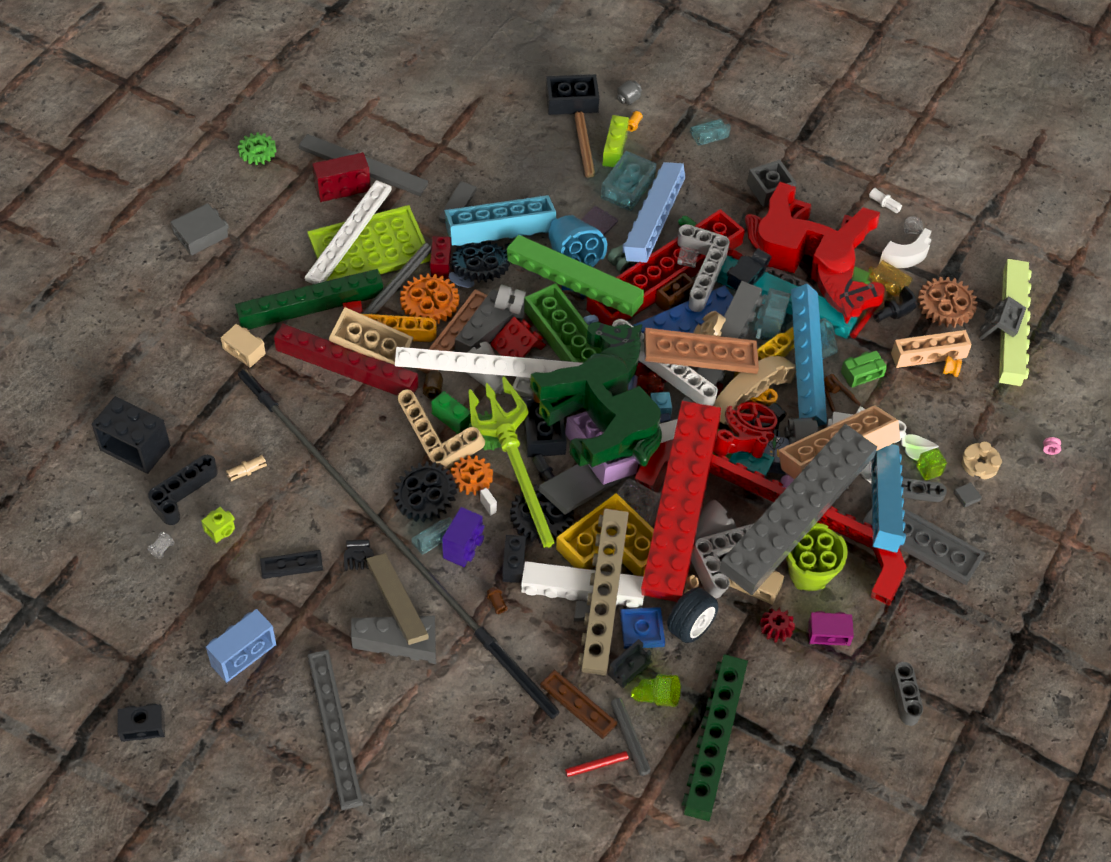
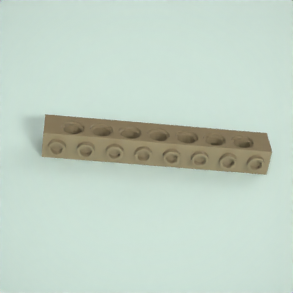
[578,509,629,676]

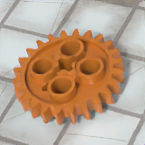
[400,273,459,324]

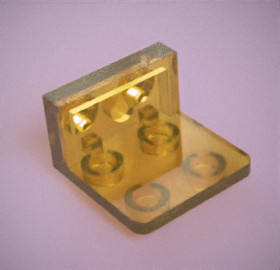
[868,260,913,296]

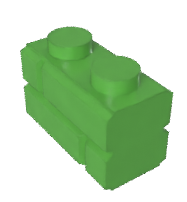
[841,351,887,388]

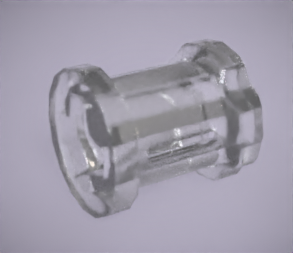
[147,532,175,559]

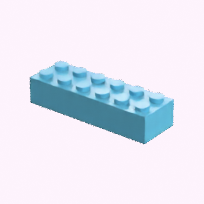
[445,195,556,246]

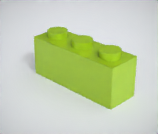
[602,115,629,168]

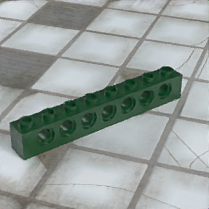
[682,654,748,821]

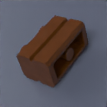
[655,273,695,311]

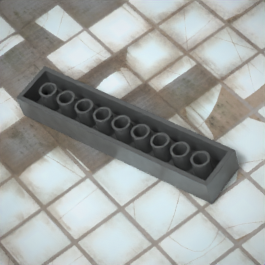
[719,424,878,595]

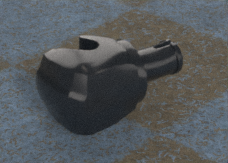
[873,286,917,323]

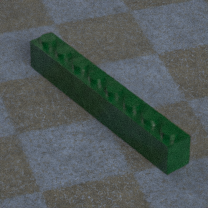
[235,269,383,330]

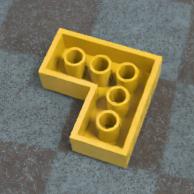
[556,493,654,577]

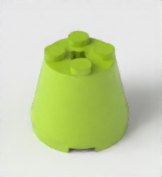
[786,523,848,591]

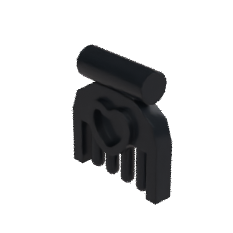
[343,539,374,571]

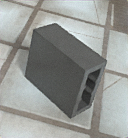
[171,203,229,256]

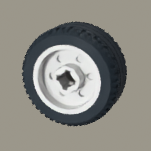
[667,587,718,643]

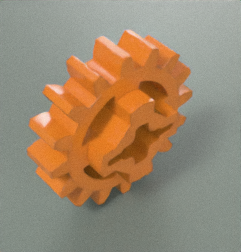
[451,455,493,496]

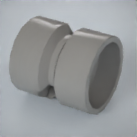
[494,284,526,315]

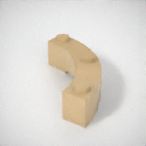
[713,356,796,425]

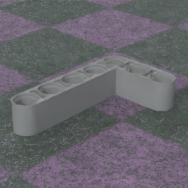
[677,225,730,312]
[691,523,755,598]

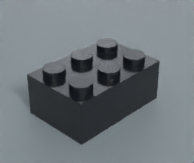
[546,74,600,115]
[522,396,567,458]

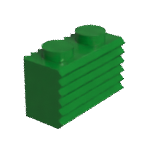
[431,391,471,434]

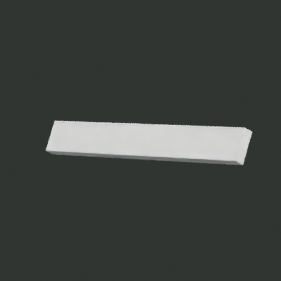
[305,180,392,284]

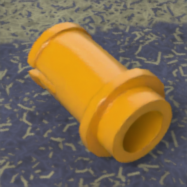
[628,111,643,132]

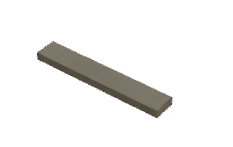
[366,553,428,645]

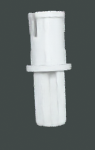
[869,188,902,213]

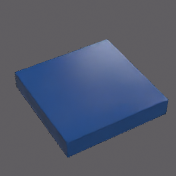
[620,607,665,649]

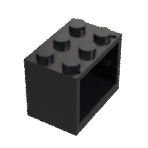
[91,396,171,474]

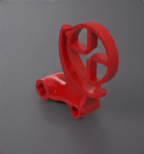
[713,402,777,458]

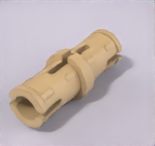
[226,455,267,482]

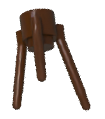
[824,374,861,412]

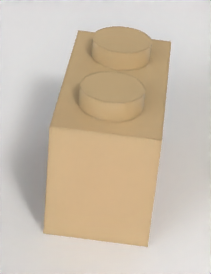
[221,324,266,367]

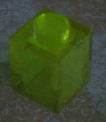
[916,447,947,481]

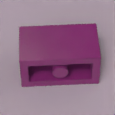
[808,611,854,646]

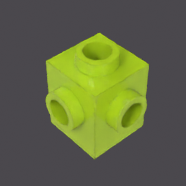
[201,507,235,543]

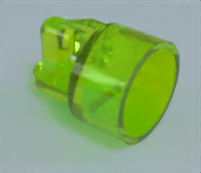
[631,674,681,707]

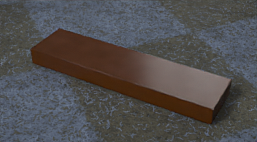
[540,669,617,739]

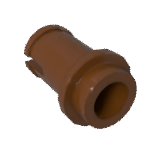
[486,587,508,614]

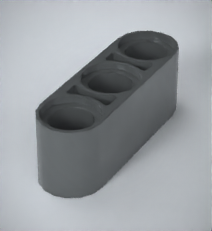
[891,662,923,726]

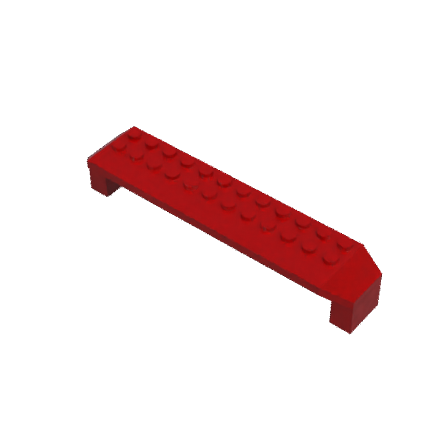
[635,439,907,606]

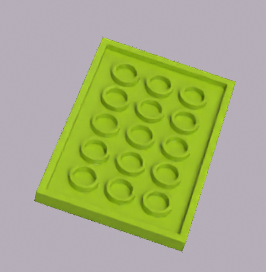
[307,205,431,281]

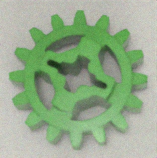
[238,132,276,165]

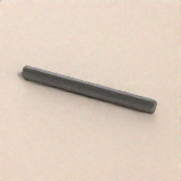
[361,243,432,315]

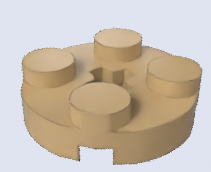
[693,311,726,336]
[962,442,1002,479]

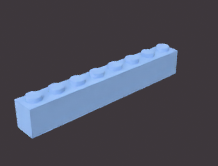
[623,162,685,263]

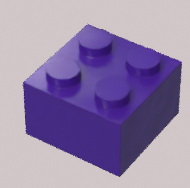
[442,507,484,568]

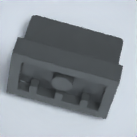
[979,296,1026,340]

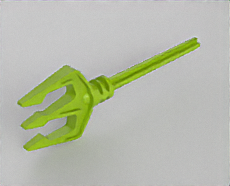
[469,377,555,548]

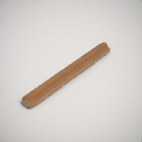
[575,112,595,178]

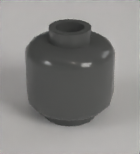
[617,80,642,105]

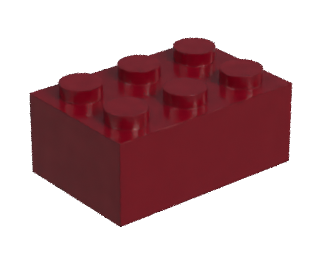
[312,152,371,202]

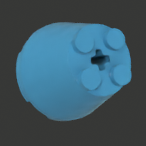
[548,215,607,267]

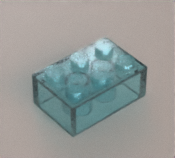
[601,151,657,211]

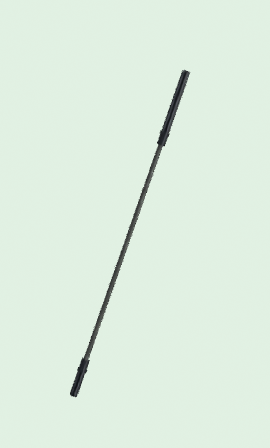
[238,368,560,719]

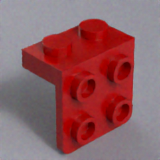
[491,317,546,358]

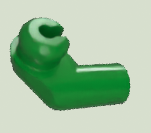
[678,216,697,226]

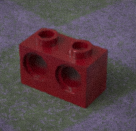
[430,236,451,278]

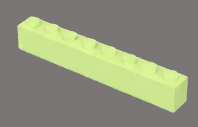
[999,259,1031,386]

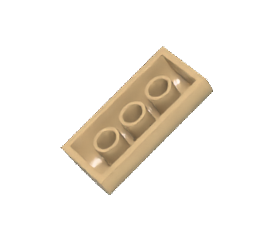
[329,307,413,367]

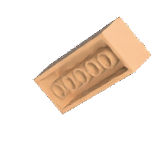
[778,405,900,479]

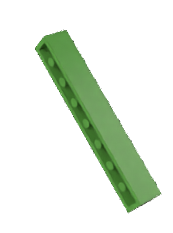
[507,235,644,316]

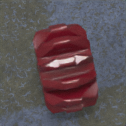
[760,607,795,643]

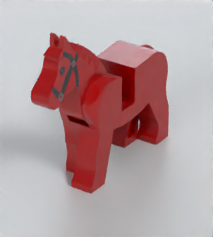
[745,182,885,324]

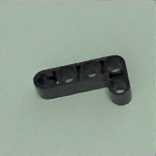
[148,454,218,525]

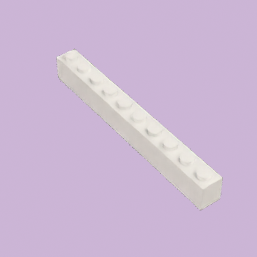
[395,347,583,378]

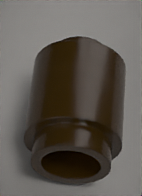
[422,370,443,399]

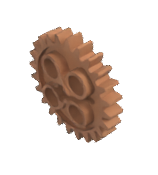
[917,277,978,328]

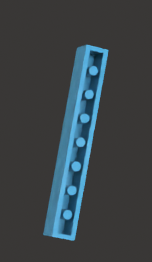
[791,284,827,426]
[871,444,906,553]

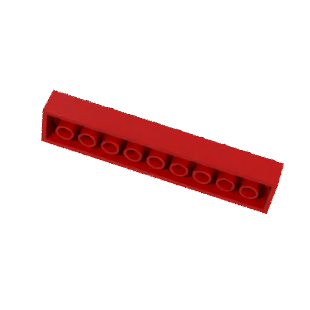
[586,209,745,326]
[641,401,721,602]

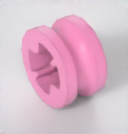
[1043,437,1061,455]

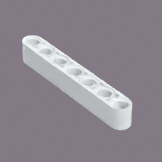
[612,319,717,406]

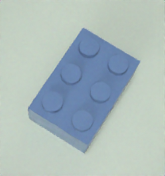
[206,609,276,683]

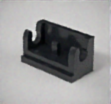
[608,639,652,688]

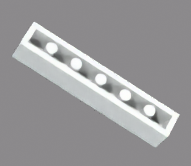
[521,561,644,608]

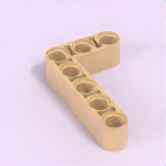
[398,390,485,469]

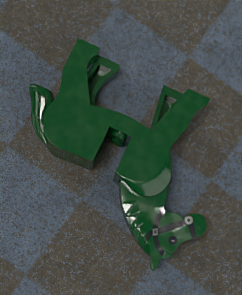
[530,322,662,468]

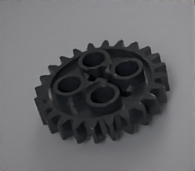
[452,241,510,283]
[393,461,457,523]
[510,484,574,544]

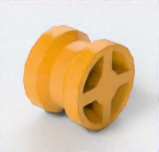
[943,356,962,377]

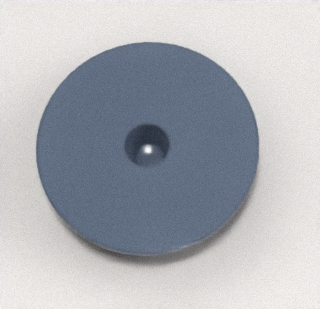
[448,272,474,288]

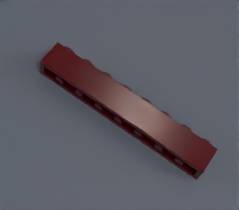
[274,324,419,401]

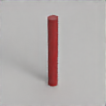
[849,305,880,338]
[565,751,629,777]

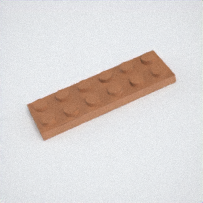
[644,328,759,374]

